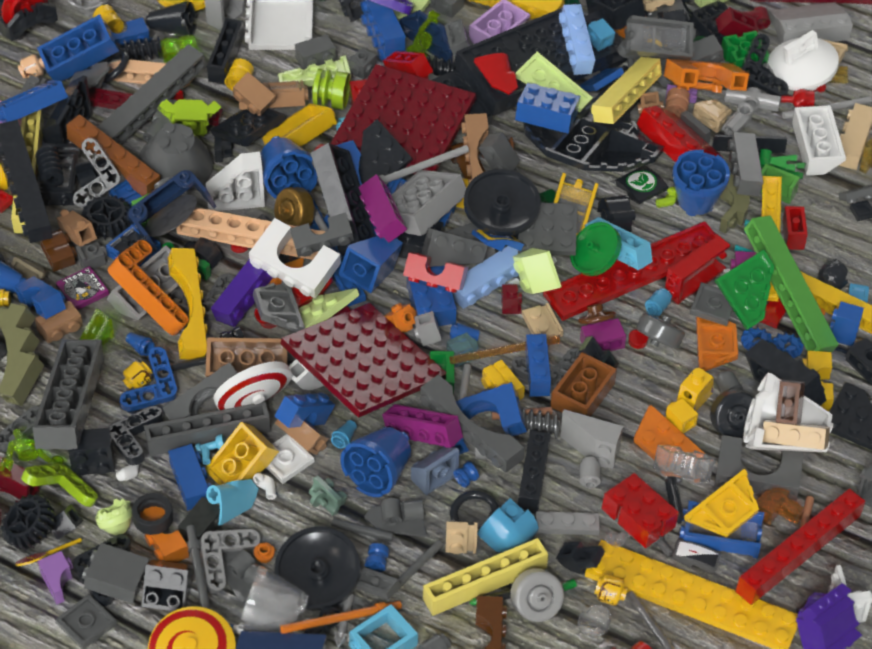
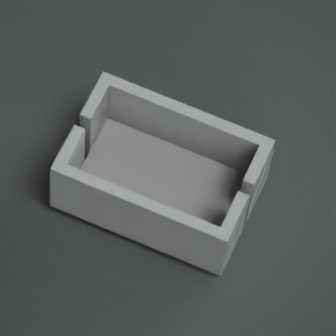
[205,0,245,30]

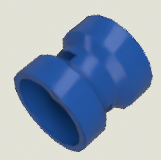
[365,543,389,573]

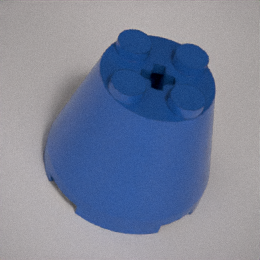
[260,136,318,199]
[672,150,730,216]
[340,427,411,497]

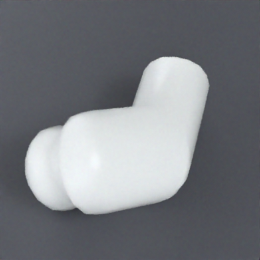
[116,465,139,482]
[253,473,277,500]

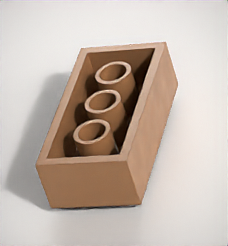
[205,338,289,377]

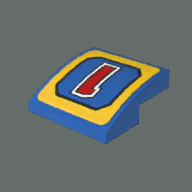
[471,229,524,251]

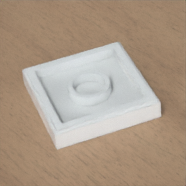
[266,434,315,484]

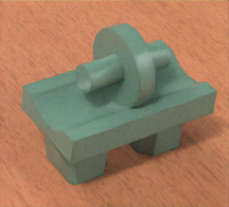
[309,476,347,516]

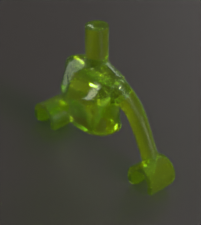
[406,10,440,57]
[0,429,64,471]

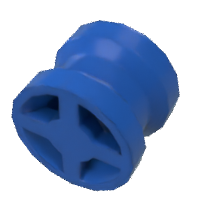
[453,462,479,488]

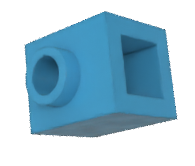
[587,18,615,51]

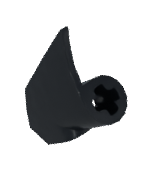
[75,158,115,190]

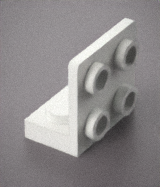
[828,565,872,622]

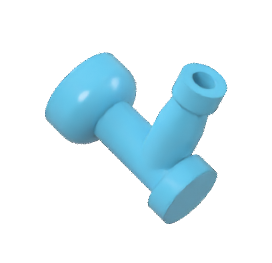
[195,434,226,465]

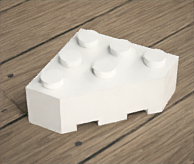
[206,152,265,211]

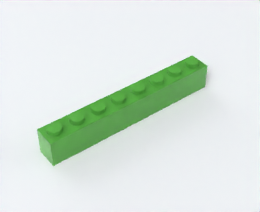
[744,216,839,352]

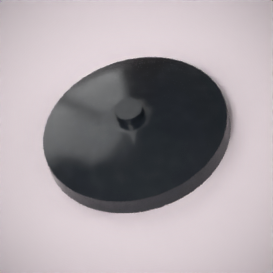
[464,169,541,236]
[274,526,361,611]

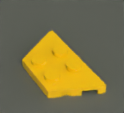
[684,468,759,537]

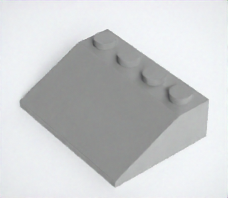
[768,2,853,44]
[392,170,466,236]

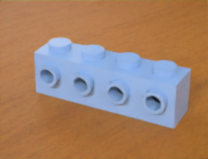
[559,4,595,75]

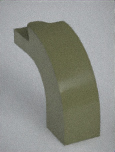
[719,174,750,234]

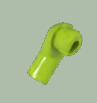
[656,187,677,208]

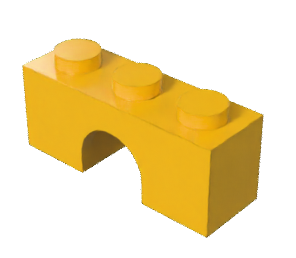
[802,351,834,411]

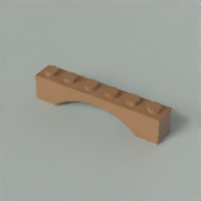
[461,113,488,184]

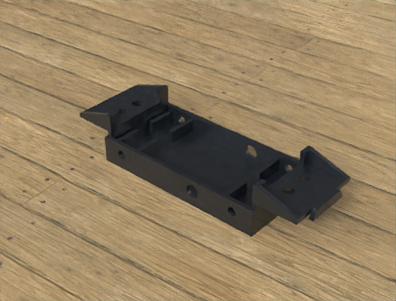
[432,3,627,125]

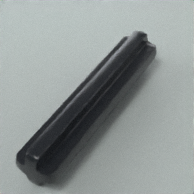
[665,475,684,524]

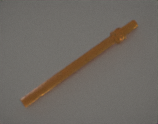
[449,336,560,364]

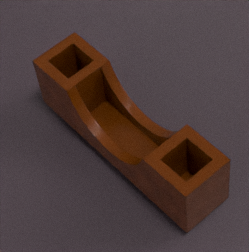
[476,596,507,649]

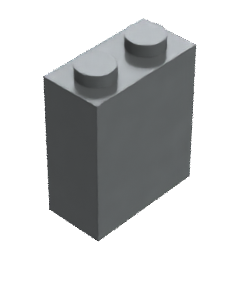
[82,543,149,604]

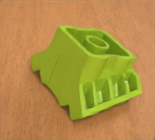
[157,99,222,136]

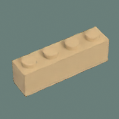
[839,103,872,170]

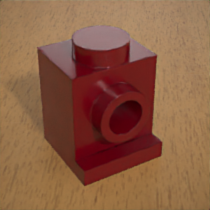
[501,284,522,314]

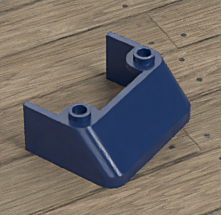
[127,170,217,252]

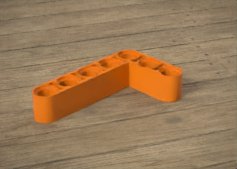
[108,240,189,336]

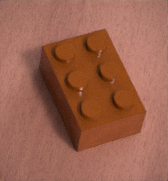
[550,352,617,417]

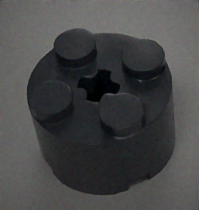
[597,195,636,232]

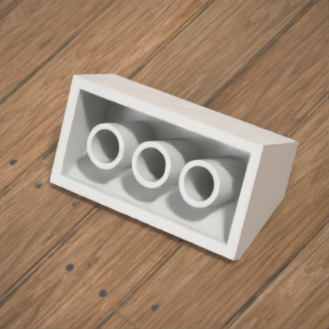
[792,105,846,176]

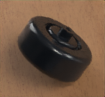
[710,389,754,438]

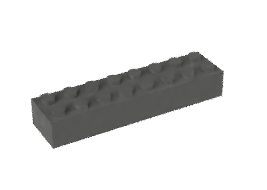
[33,340,104,450]

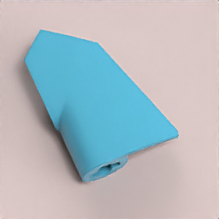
[206,479,259,526]

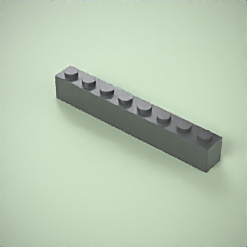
[97,44,207,145]

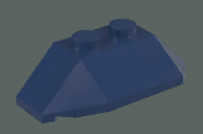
[399,10,453,64]

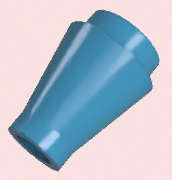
[331,420,357,449]

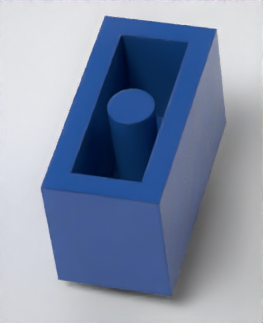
[830,302,864,346]

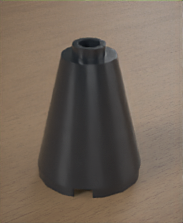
[146,1,196,36]

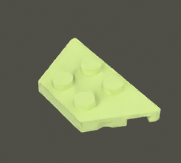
[299,289,359,328]

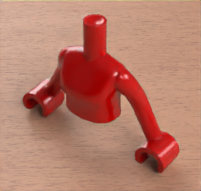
[780,83,826,108]

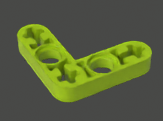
[21,463,98,507]

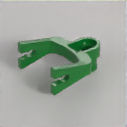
[759,149,806,180]

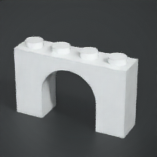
[249,218,341,299]

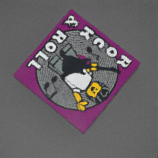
[55,266,109,310]

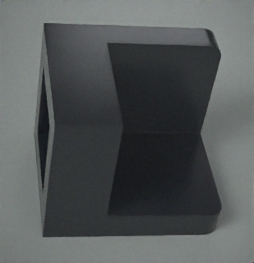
[51,504,84,540]

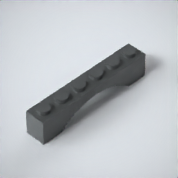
[420,375,524,473]

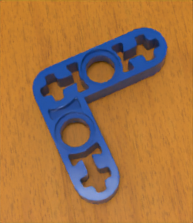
[120,347,177,412]

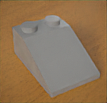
[560,409,623,469]

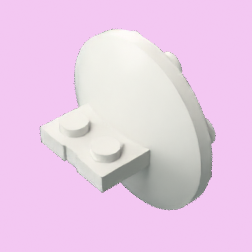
[768,30,839,91]

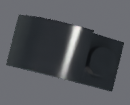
[183,237,223,269]
[578,336,619,368]
[556,541,605,574]

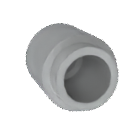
[579,457,600,489]

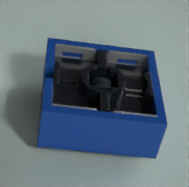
[106,225,161,267]

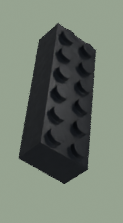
[311,143,376,256]

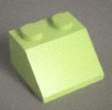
[513,248,561,294]

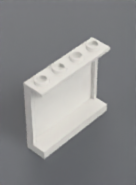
[245,0,314,50]

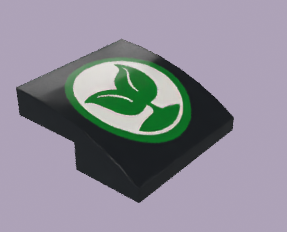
[615,165,669,204]

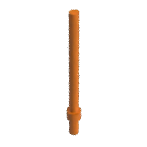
[280,601,402,634]

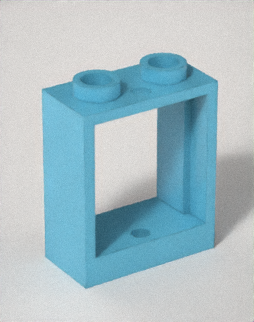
[349,604,418,649]

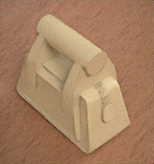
[692,99,732,133]

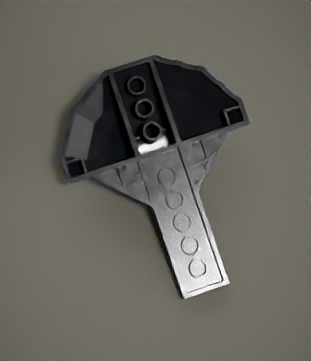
[523,65,664,172]

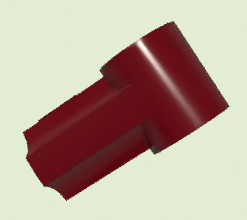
[743,6,771,29]

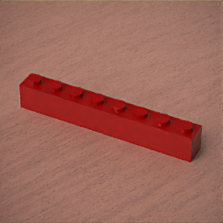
[735,488,866,605]

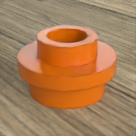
[254,543,275,563]

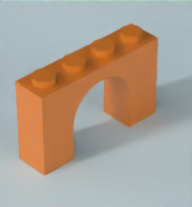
[664,59,749,91]

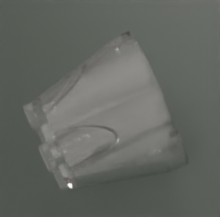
[238,566,309,633]

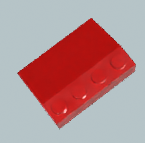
[637,106,723,163]

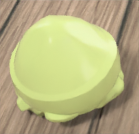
[96,499,132,535]

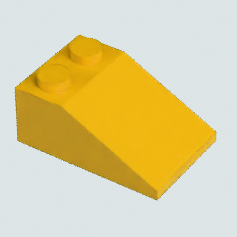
[205,422,279,485]

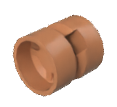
[665,87,690,118]

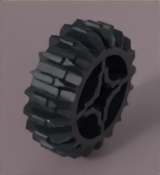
[81,194,131,240]
[0,494,56,550]

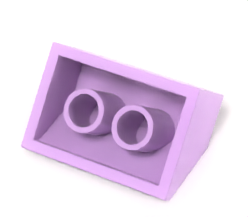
[469,0,530,44]

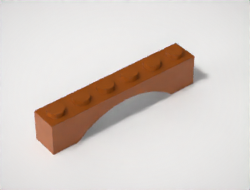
[66,115,160,196]

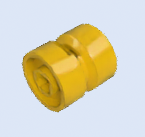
[93,4,124,33]
[224,59,254,91]

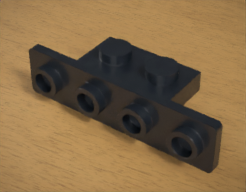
[712,134,787,163]

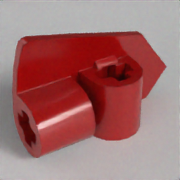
[474,53,518,95]

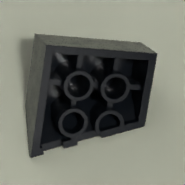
[42,75,92,144]

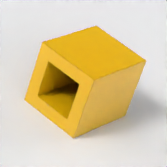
[665,398,698,434]

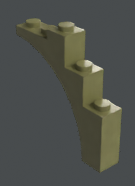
[0,303,44,406]

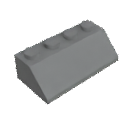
[107,245,179,320]

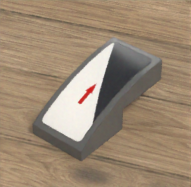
[672,540,721,574]

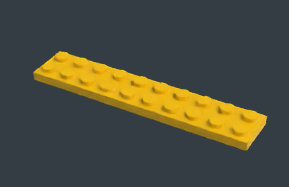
[585,540,798,649]

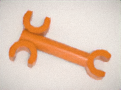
[674,82,723,93]

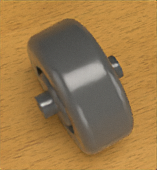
[636,313,685,349]

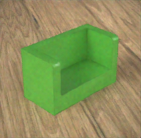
[760,164,800,204]

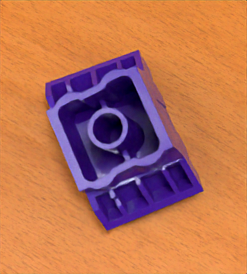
[796,583,862,649]

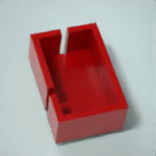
[601,473,679,549]

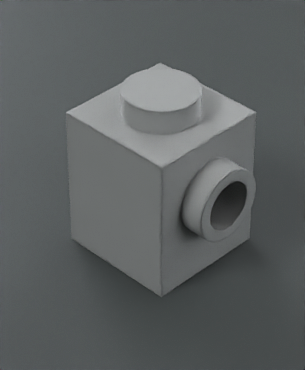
[414,311,442,346]

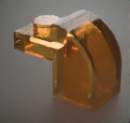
[757,488,804,525]

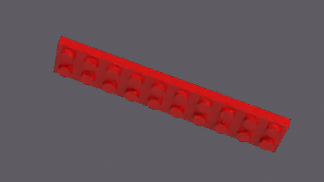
[543,221,715,321]

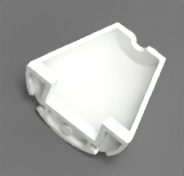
[743,373,833,452]

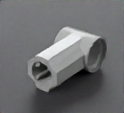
[722,103,753,135]

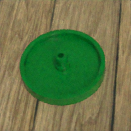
[570,222,622,276]

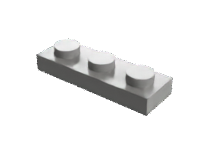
[536,511,600,535]

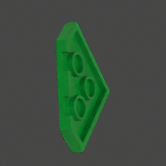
[715,250,774,330]

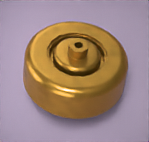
[274,187,315,226]

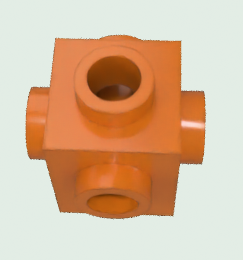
[384,303,416,333]

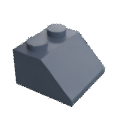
[411,447,459,495]

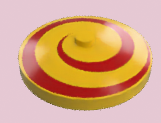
[148,606,236,649]

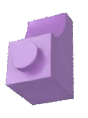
[37,551,73,605]

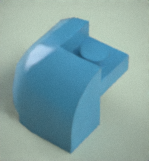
[477,498,538,553]

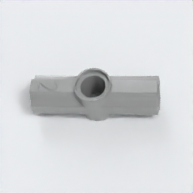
[724,87,781,112]

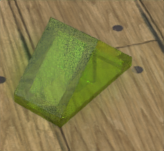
[79,308,115,346]

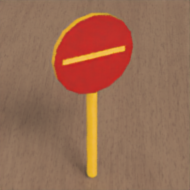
[15,538,82,566]

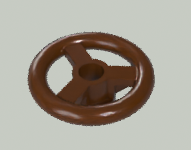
[578,304,616,324]

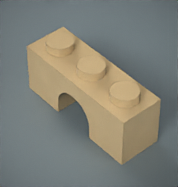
[762,420,830,450]

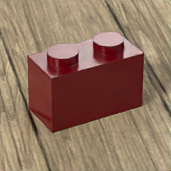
[716,7,759,37]

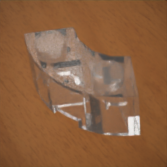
[653,445,715,485]

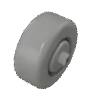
[510,568,564,622]

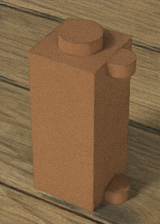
[56,209,97,247]
[275,419,329,455]

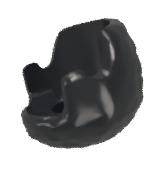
[818,259,848,290]

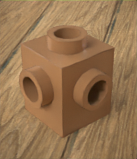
[638,92,664,115]

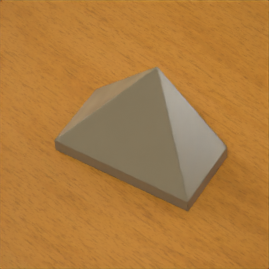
[10,256,46,280]

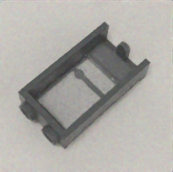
[625,15,696,60]

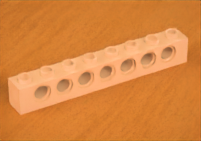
[176,207,325,260]

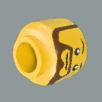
[122,361,153,389]
[594,575,627,606]

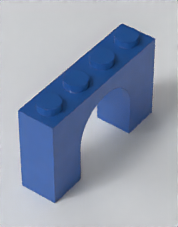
[453,382,527,454]

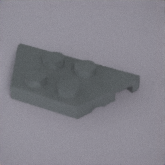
[253,280,305,332]

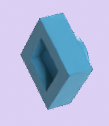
[848,283,869,303]

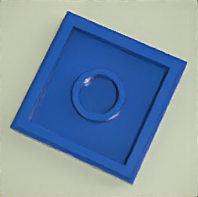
[579,68,624,92]

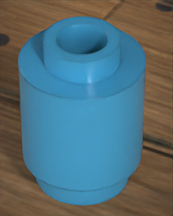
[645,288,672,316]

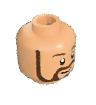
[18,54,45,79]

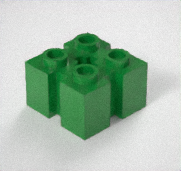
[721,31,769,71]

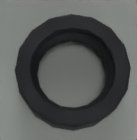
[132,493,173,535]

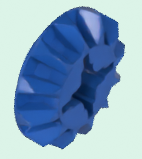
[741,327,773,350]
[772,332,804,359]

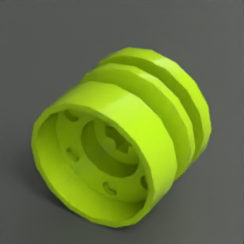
[312,69,351,110]

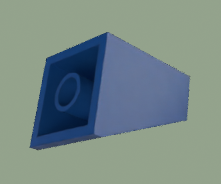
[339,236,403,293]

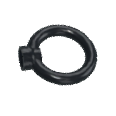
[98,43,129,83]
[450,491,499,533]

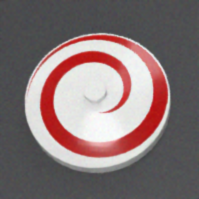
[213,361,292,410]

